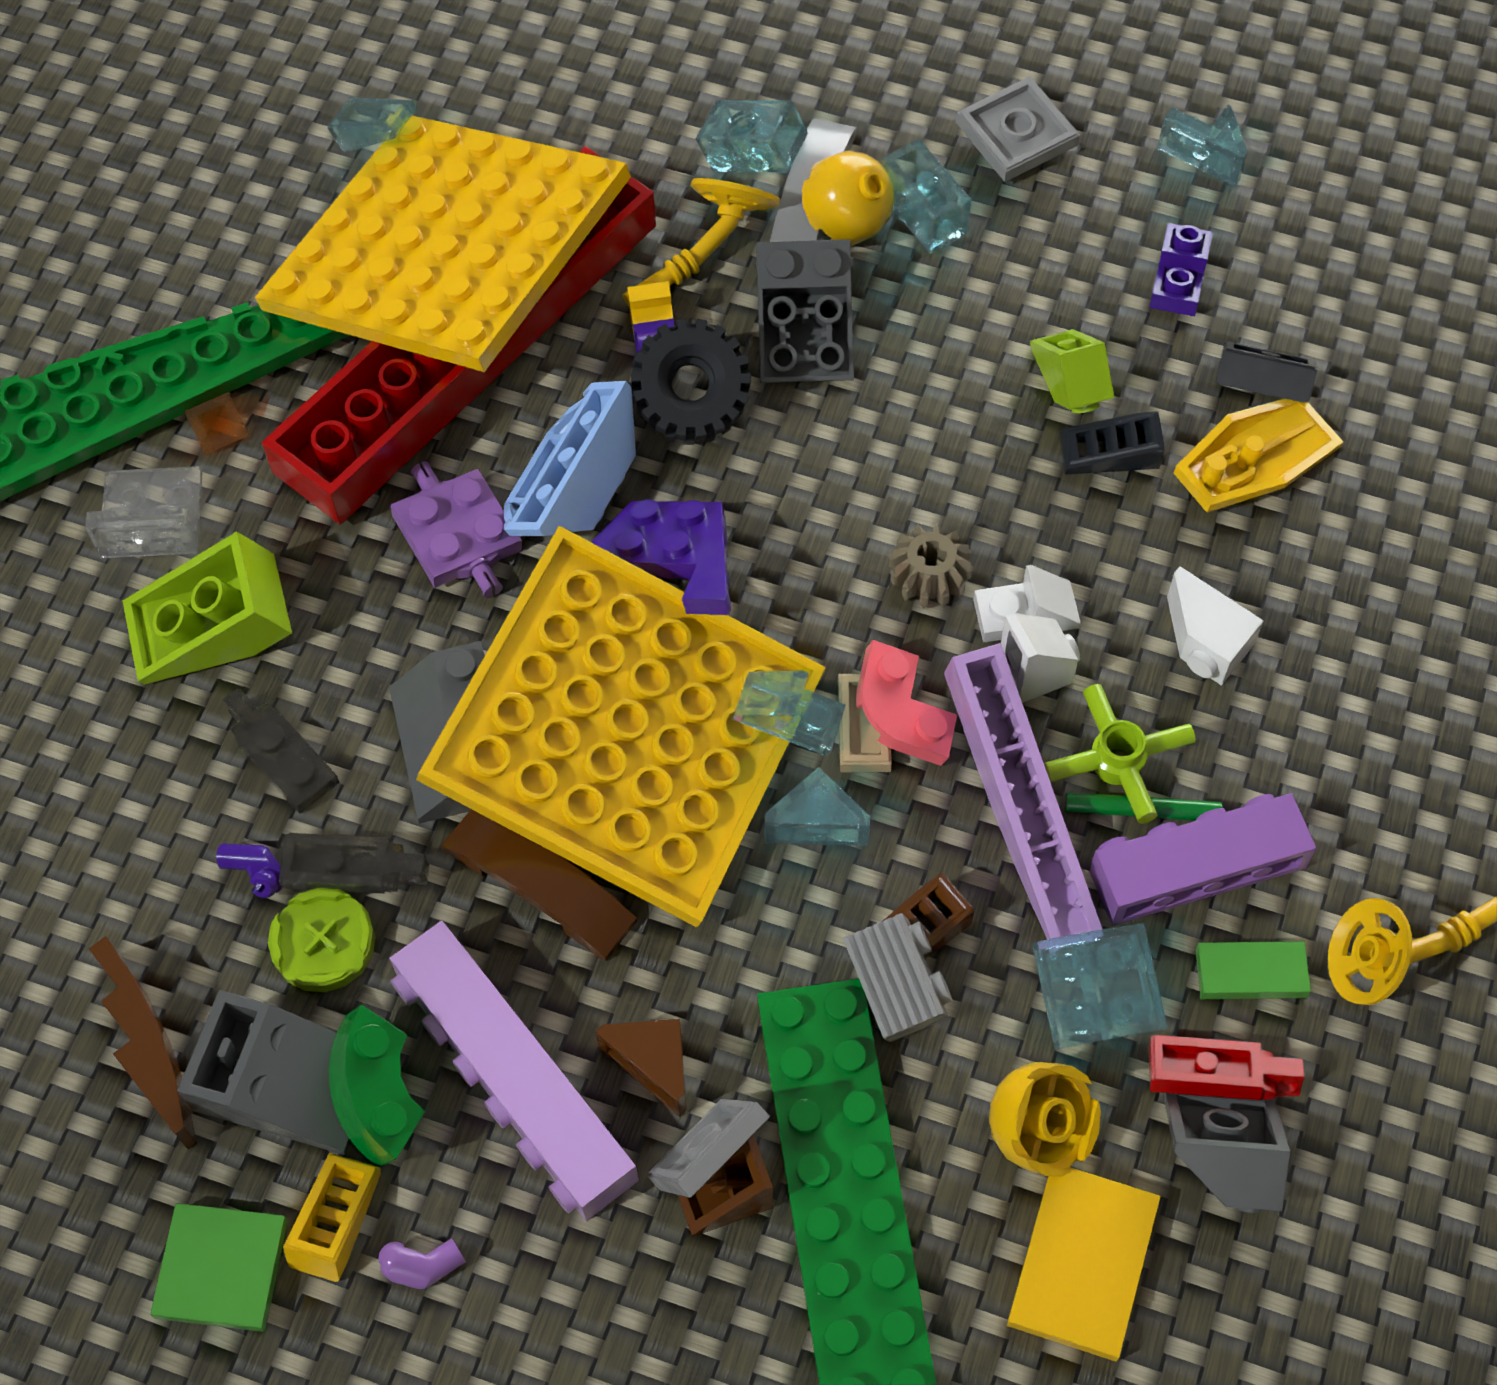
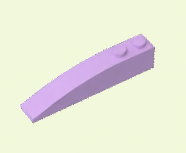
[944,643,1105,953]

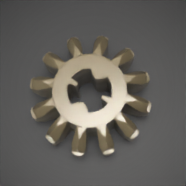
[889,523,973,609]

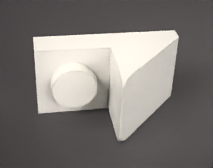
[973,565,1081,642]

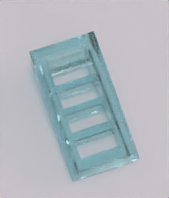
[327,97,418,151]

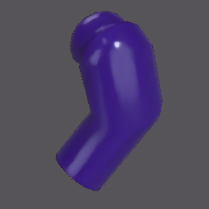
[216,843,285,898]

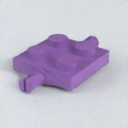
[391,462,522,598]

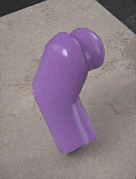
[378,1238,466,1289]

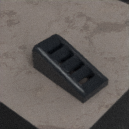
[1059,411,1164,475]

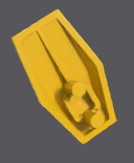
[1173,399,1343,513]

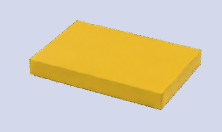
[1006,1167,1161,1362]

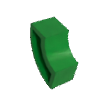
[329,1005,425,1167]

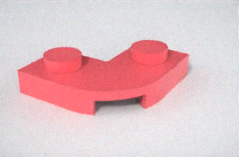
[856,640,957,766]

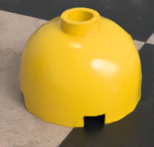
[801,151,895,247]
[989,1062,1101,1176]

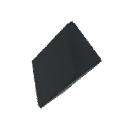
[1216,341,1317,403]

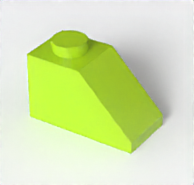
[1030,329,1114,413]

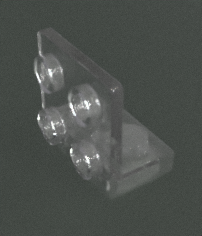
[86,466,203,558]

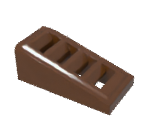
[882,873,974,959]

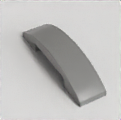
[770,118,856,242]

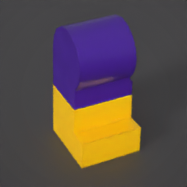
[627,281,680,370]

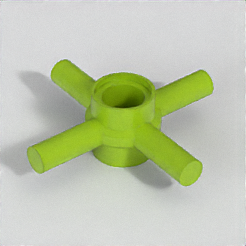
[1044,684,1195,824]

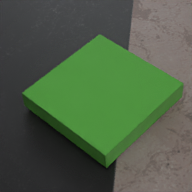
[150,1203,288,1332]

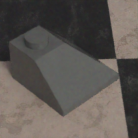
[1164,1093,1290,1213]

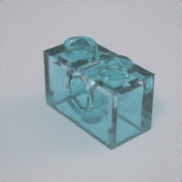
[695,100,808,173]
[881,139,971,254]

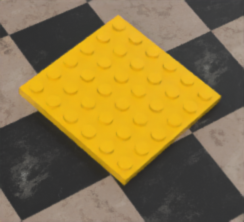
[255,114,631,372]
[416,526,826,927]

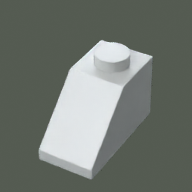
[1167,567,1263,686]
[1001,613,1080,703]

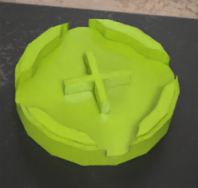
[267,888,376,992]

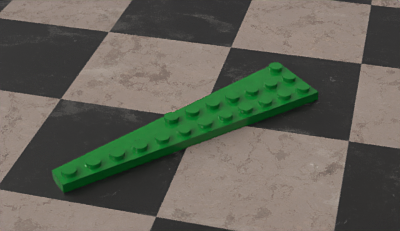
[0,302,349,501]

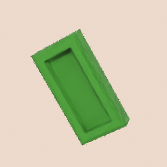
[1195,941,1311,999]

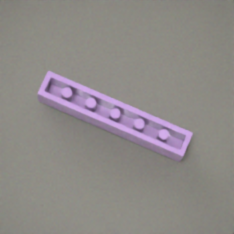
[389,920,639,1221]

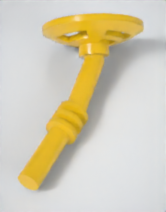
[622,178,780,307]
[1328,896,1497,1005]

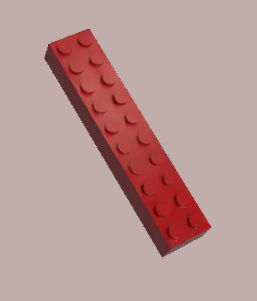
[261,146,656,525]

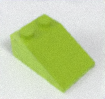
[122,531,292,685]

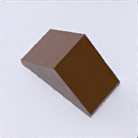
[595,1019,686,1117]
[678,1135,773,1235]

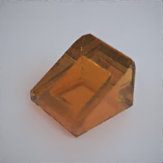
[185,392,249,455]

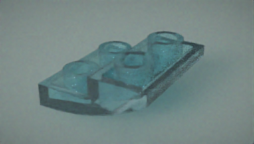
[1032,923,1168,1050]

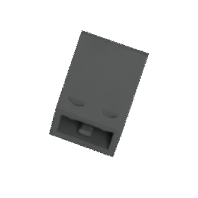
[756,239,854,383]
[177,990,350,1155]

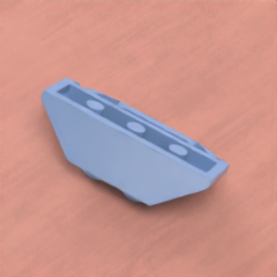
[504,381,636,536]

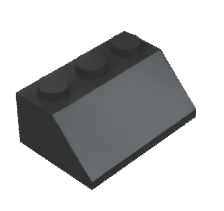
[389,641,485,824]

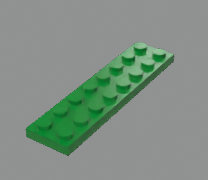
[757,978,937,1385]

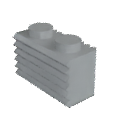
[843,913,953,1042]

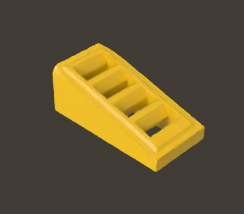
[283,1153,381,1282]

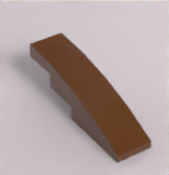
[89,936,197,1149]

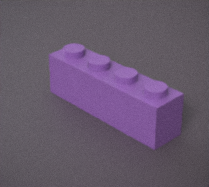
[1089,793,1317,926]

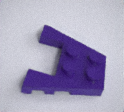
[591,500,731,615]

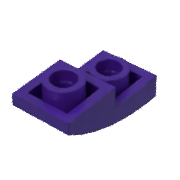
[1149,223,1213,317]

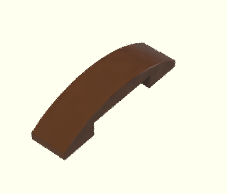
[441,809,637,961]

